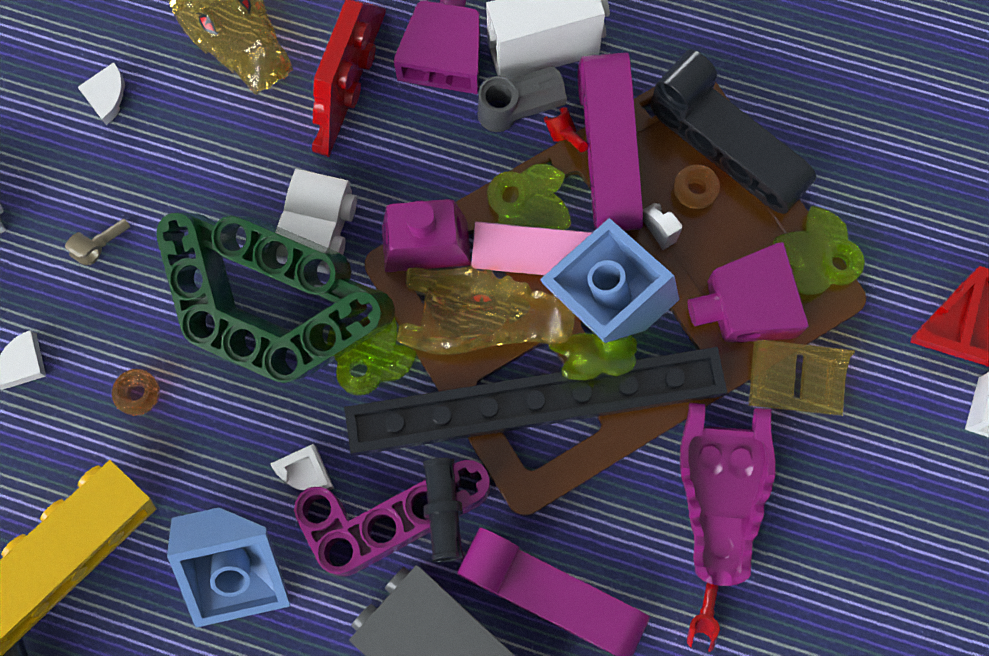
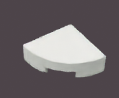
[78,63,125,125]
[643,203,682,250]
[0,330,46,390]
[270,444,334,491]

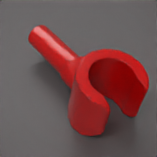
[543,107,588,152]
[687,583,720,652]

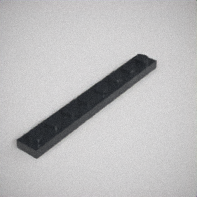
[344,347,727,456]

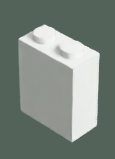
[486,0,610,79]

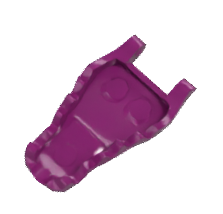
[680,402,775,586]

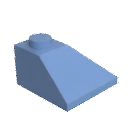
[540,218,679,343]
[167,508,290,628]

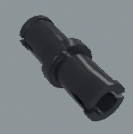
[423,458,464,562]

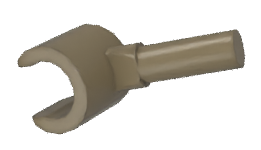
[65,218,130,265]

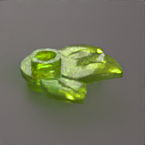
[487,164,572,230]
[773,206,865,295]
[327,316,416,395]
[549,333,637,380]

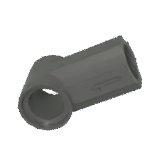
[477,66,567,132]

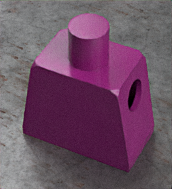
[394,0,480,94]
[382,199,471,272]
[688,242,809,343]

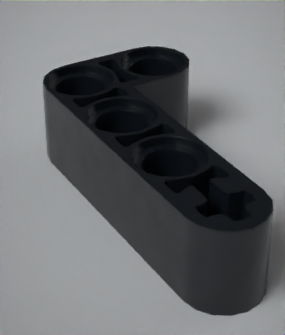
[651,49,817,214]

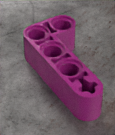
[578,52,643,231]
[294,460,490,577]
[457,527,651,656]

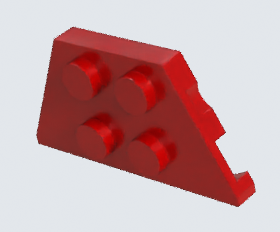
[312,0,386,157]
[910,266,989,367]

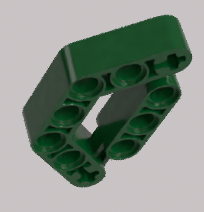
[156,213,395,383]

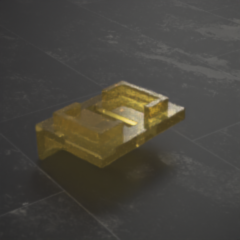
[748,340,855,416]

